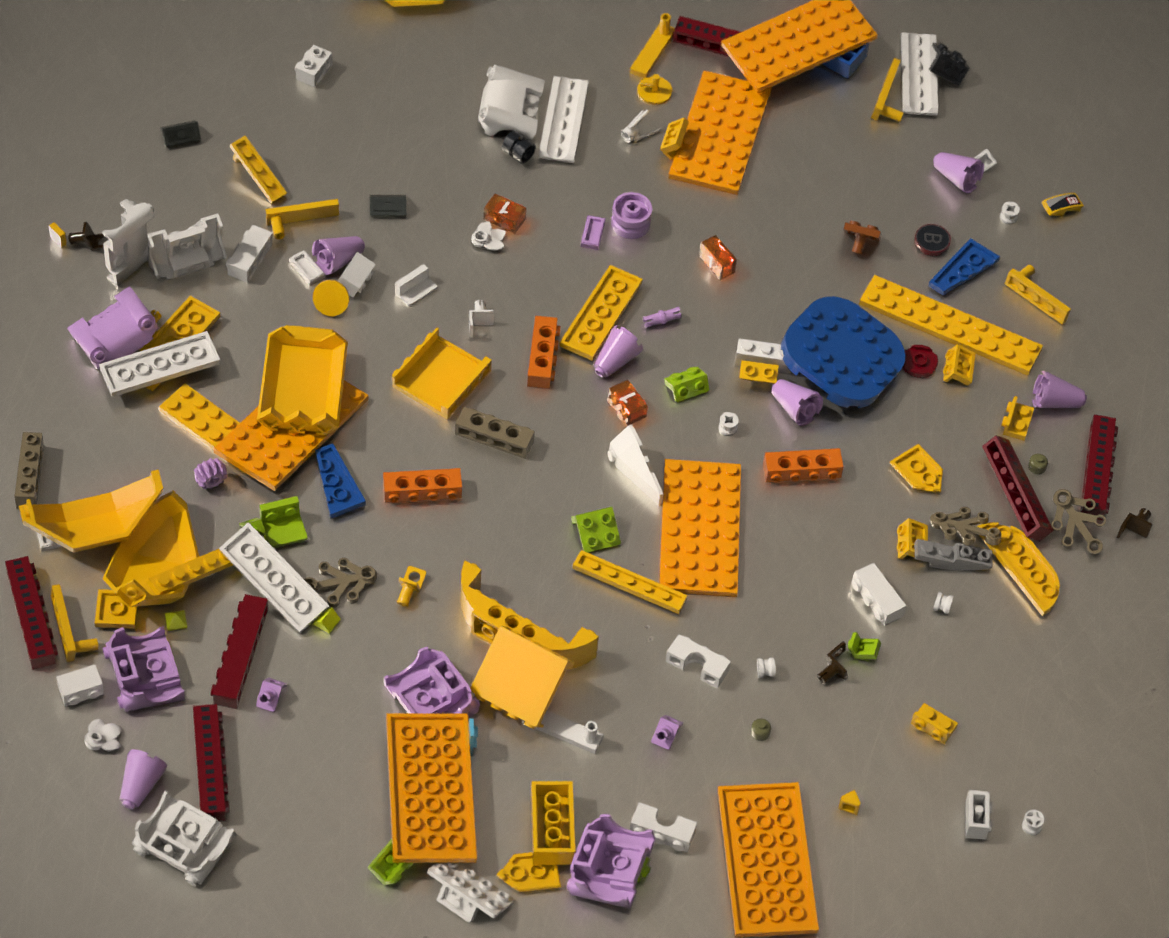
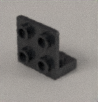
[929,42,970,86]

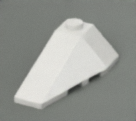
[608,425,663,506]

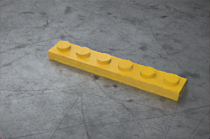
[147,549,233,595]
[572,550,688,614]

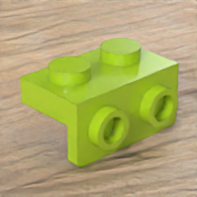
[664,367,710,402]
[367,839,414,885]

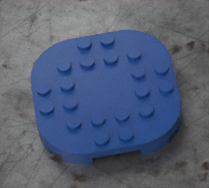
[781,296,905,408]

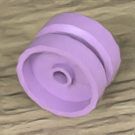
[611,192,652,239]

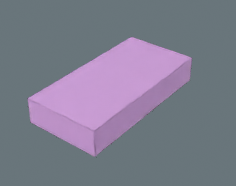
[581,215,605,250]

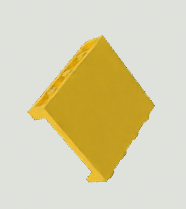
[392,328,492,420]
[470,626,575,729]

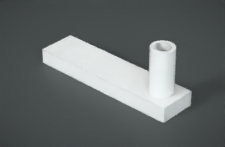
[522,710,604,754]

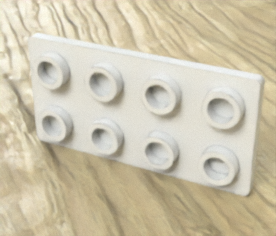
[427,863,515,923]

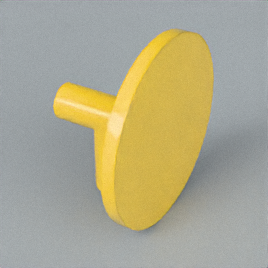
[637,74,672,105]
[313,280,349,316]

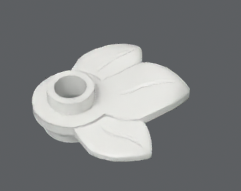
[471,221,506,251]
[85,719,121,751]

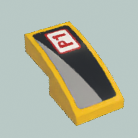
[1042,193,1084,216]

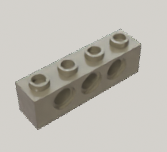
[455,407,535,459]
[14,432,44,509]

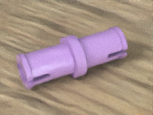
[643,307,682,328]

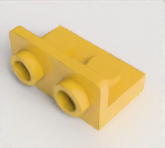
[660,117,689,160]
[943,344,976,386]
[739,360,779,384]
[1001,396,1034,441]
[897,518,928,560]
[911,703,958,744]

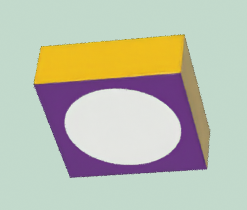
[49,222,67,248]

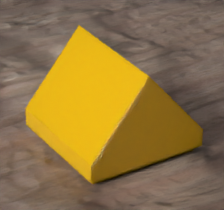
[838,789,861,815]

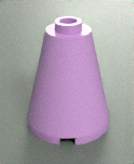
[933,152,984,193]
[312,236,365,275]
[594,325,643,377]
[1032,371,1087,408]
[772,379,823,426]
[120,749,167,809]

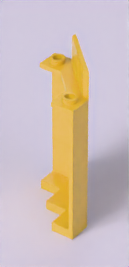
[257,325,348,435]

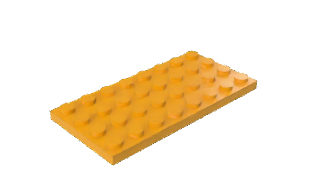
[721,0,878,93]
[668,70,772,195]
[214,380,369,491]
[659,459,741,597]
[386,713,477,863]
[717,782,819,938]

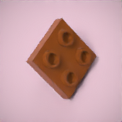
[843,220,881,255]

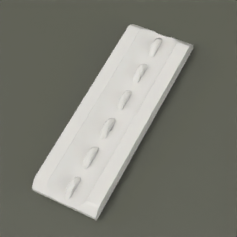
[901,32,938,115]
[539,76,589,163]

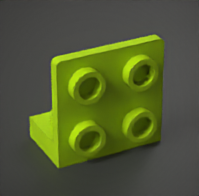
[259,496,308,548]
[571,507,621,553]

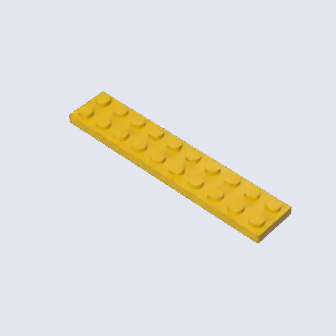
[859,275,1043,376]

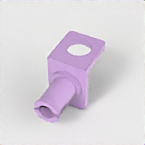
[256,678,287,712]
[651,715,683,750]

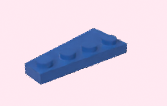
[928,238,1000,295]
[315,443,366,519]

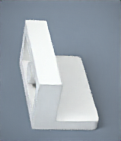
[395,264,437,307]

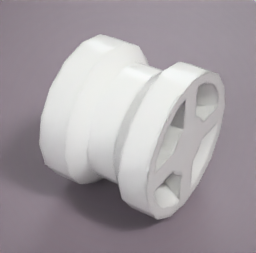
[1000,202,1020,225]
[719,412,739,436]
[933,592,954,614]
[757,657,775,678]
[1022,809,1045,835]

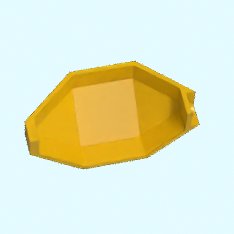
[19,469,163,553]
[103,490,199,607]

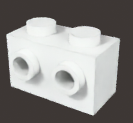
[295,45,332,87]
[338,252,375,298]
[56,665,104,706]
[965,790,992,840]

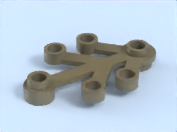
[1051,489,1106,555]
[930,507,1002,546]
[304,558,377,608]

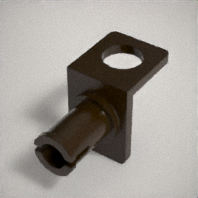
[68,222,109,251]
[1116,508,1152,539]
[817,641,847,685]

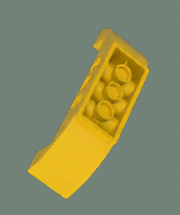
[460,560,599,670]

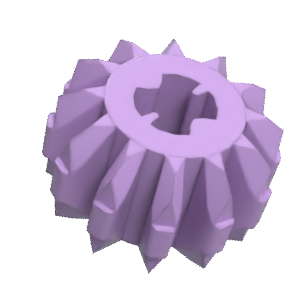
[194,458,227,489]

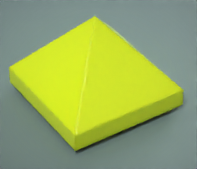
[165,610,187,631]

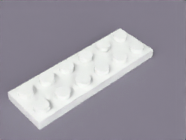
[99,331,220,397]
[219,522,329,633]

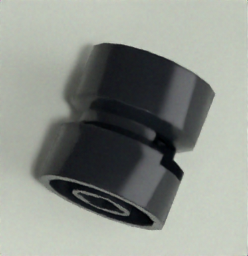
[502,131,536,164]

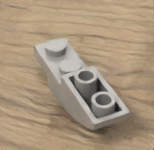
[914,539,993,570]

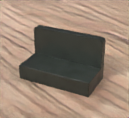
[160,120,201,146]
[370,195,406,215]

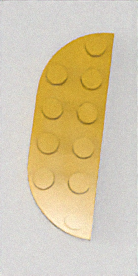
[976,522,1060,616]

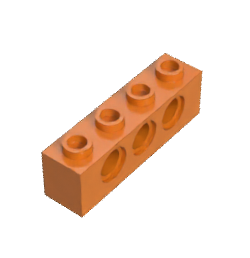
[527,315,561,389]
[763,448,843,483]
[383,468,462,503]

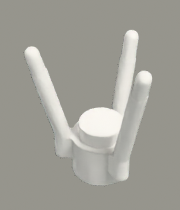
[621,110,661,143]

